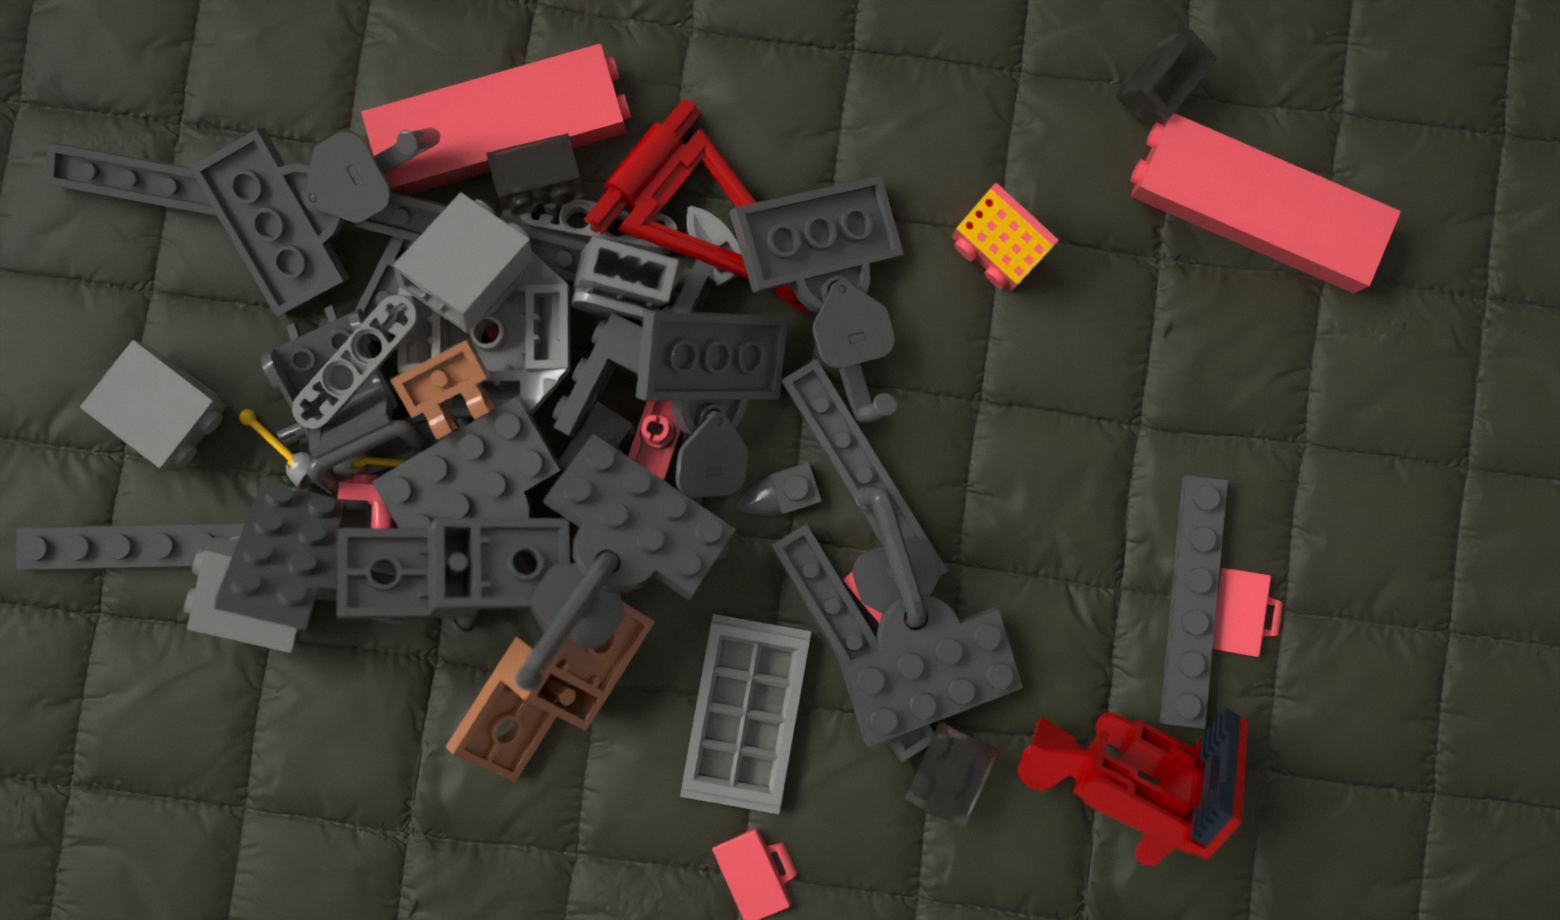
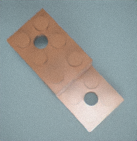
[446,601,655,782]

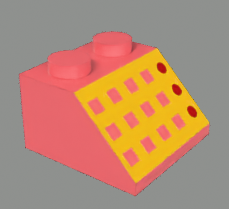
[952,183,1059,292]

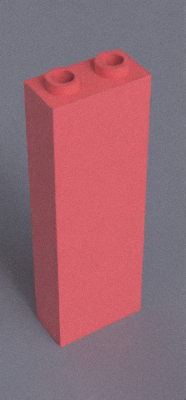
[361,43,631,195]
[1130,112,1401,293]

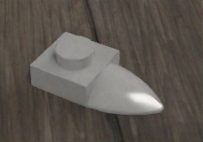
[687,206,742,289]

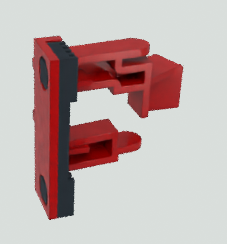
[1018,708,1248,866]

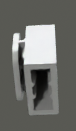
[393,193,532,333]
[570,236,678,327]
[80,340,228,471]
[184,536,301,653]

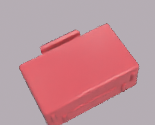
[1213,568,1283,657]
[712,827,798,920]

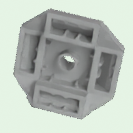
[398,251,571,418]

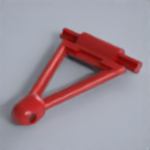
[584,98,811,312]

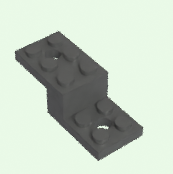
[552,260,714,442]
[337,518,570,619]

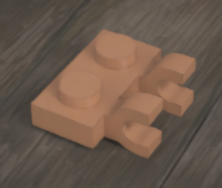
[391,339,497,439]

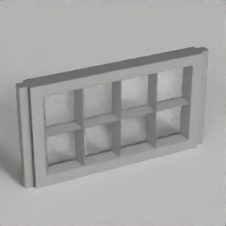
[680,614,811,814]

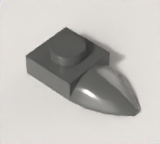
[736,462,822,517]

